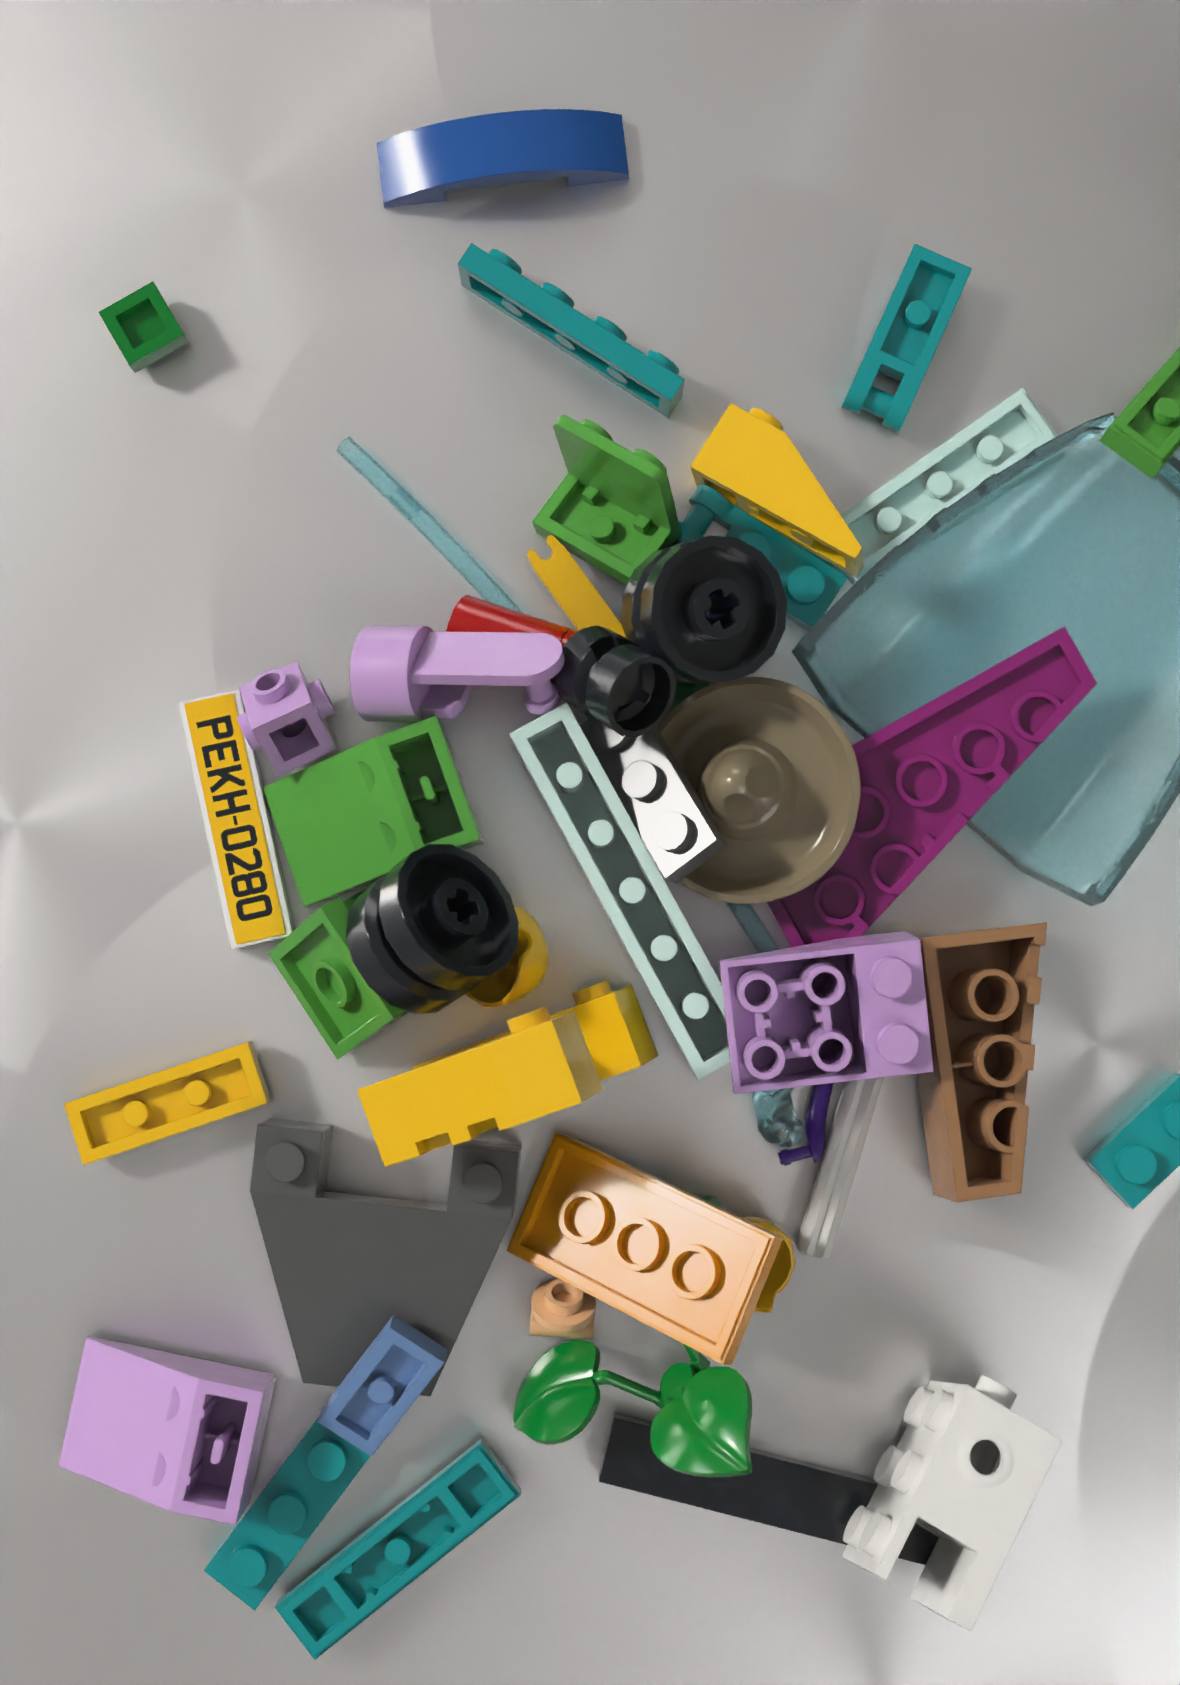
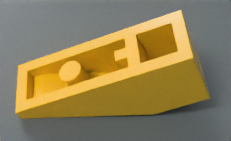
[690,403,864,578]

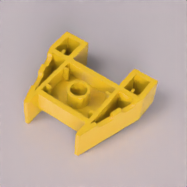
[357,980,658,1167]

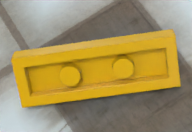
[64,1041,271,1165]

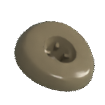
[657,677,861,904]

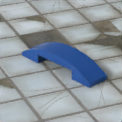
[376,109,629,208]

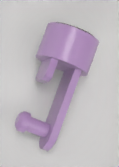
[349,626,565,723]

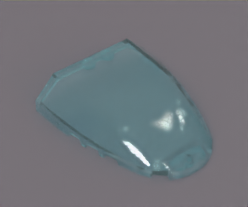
[792,412,1180,906]

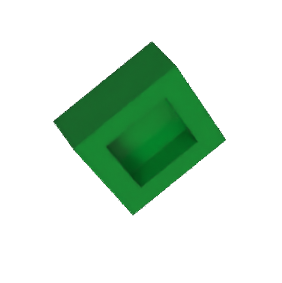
[99,281,189,373]

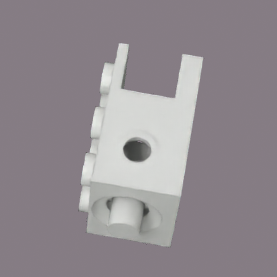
[842,1375,1063,1632]

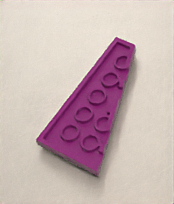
[767,626,1097,947]

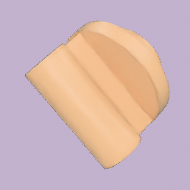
[529,1278,596,1340]

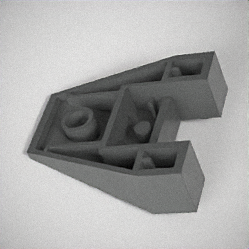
[250,1118,522,1396]

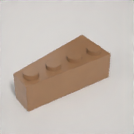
[917,922,1047,1202]

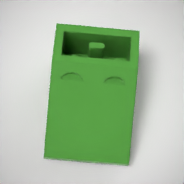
[263,716,484,907]

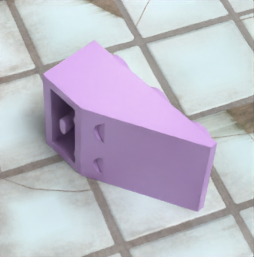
[719,931,933,1094]
[58,1336,276,1525]

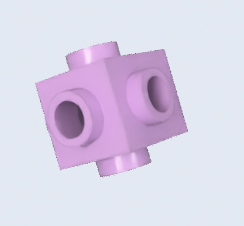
[237,661,337,776]

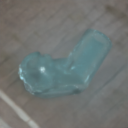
[752,1087,804,1148]

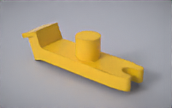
[527,535,626,638]

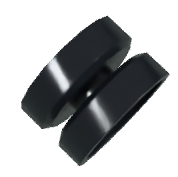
[621,535,787,684]
[346,844,519,1014]

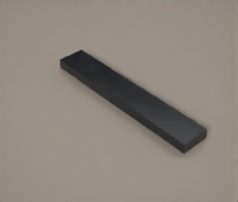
[598,1413,939,1565]

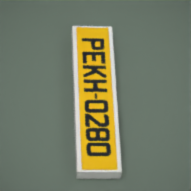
[177,689,295,950]

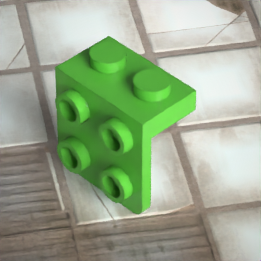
[532,415,681,585]

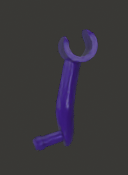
[778,1083,834,1166]

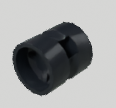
[554,625,676,738]

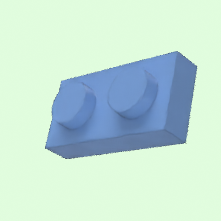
[318,1314,447,1457]

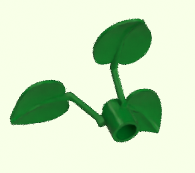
[513,1196,752,1477]

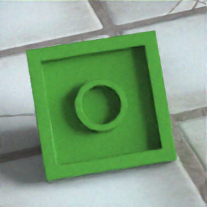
[268,889,409,1060]

